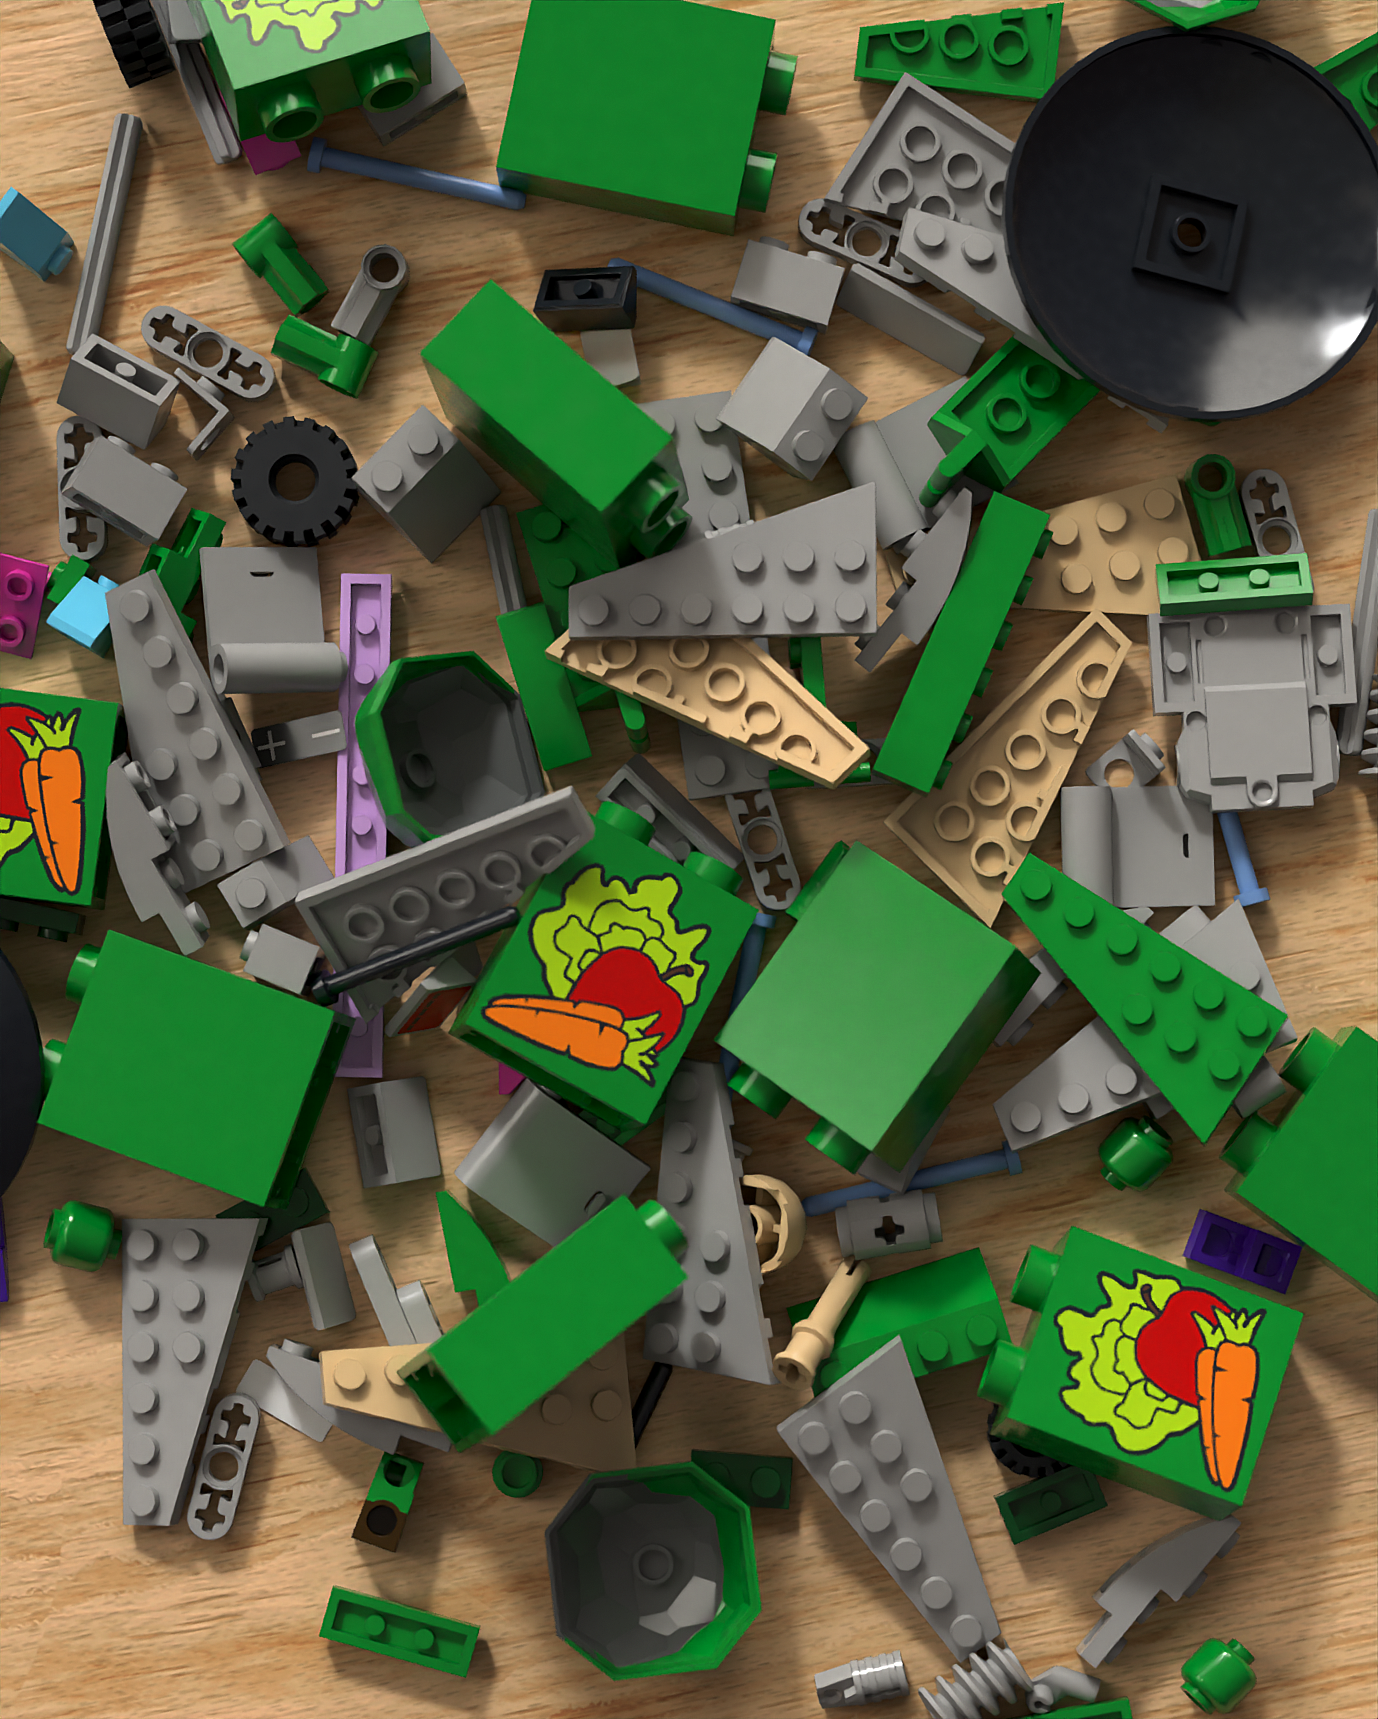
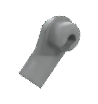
[1025,1666,1101,1714]

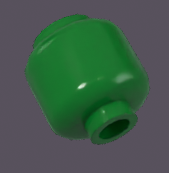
[1098,1115,1174,1191]
[43,1200,122,1272]
[1180,1638,1257,1715]

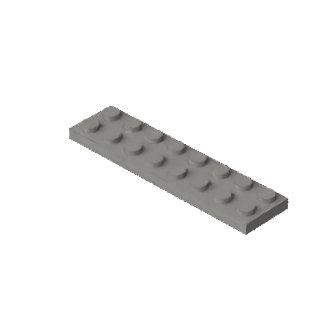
[636,390,778,801]

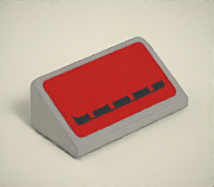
[384,956,477,1037]

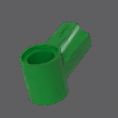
[232,213,329,318]
[271,315,379,399]
[1184,454,1252,557]

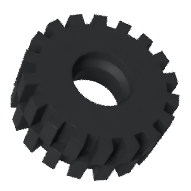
[92,0,176,89]
[231,416,360,547]

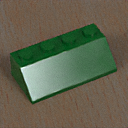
[786,1247,1012,1398]

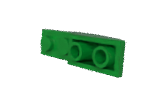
[139,508,226,643]

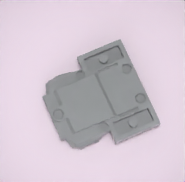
[1147,604,1357,813]

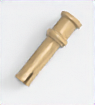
[772,1256,871,1390]

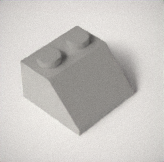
[716,337,868,481]

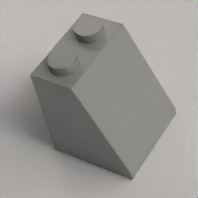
[351,405,501,564]

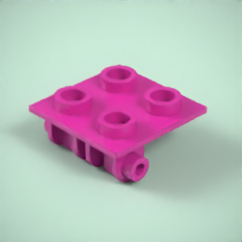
[0,553,52,659]

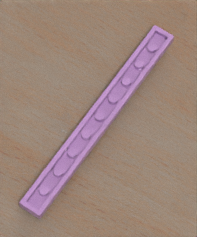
[332,573,393,1078]

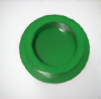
[492,1450,543,1498]

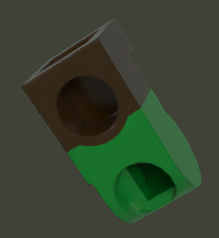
[351,1452,424,1553]

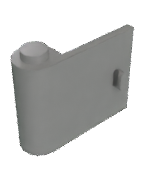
[833,376,1019,555]
[199,547,348,694]
[1060,786,1215,908]
[454,1078,651,1247]

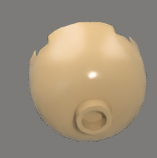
[739,1174,807,1275]

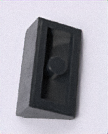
[533,266,637,332]

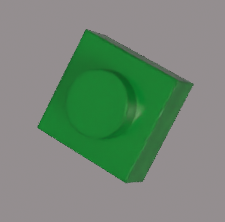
[47,554,97,606]

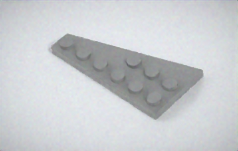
[569,481,877,640]
[993,899,1298,1154]
[643,1057,781,1385]

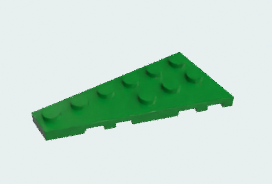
[1001,852,1288,1147]

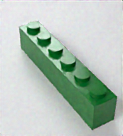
[871,491,1054,798]

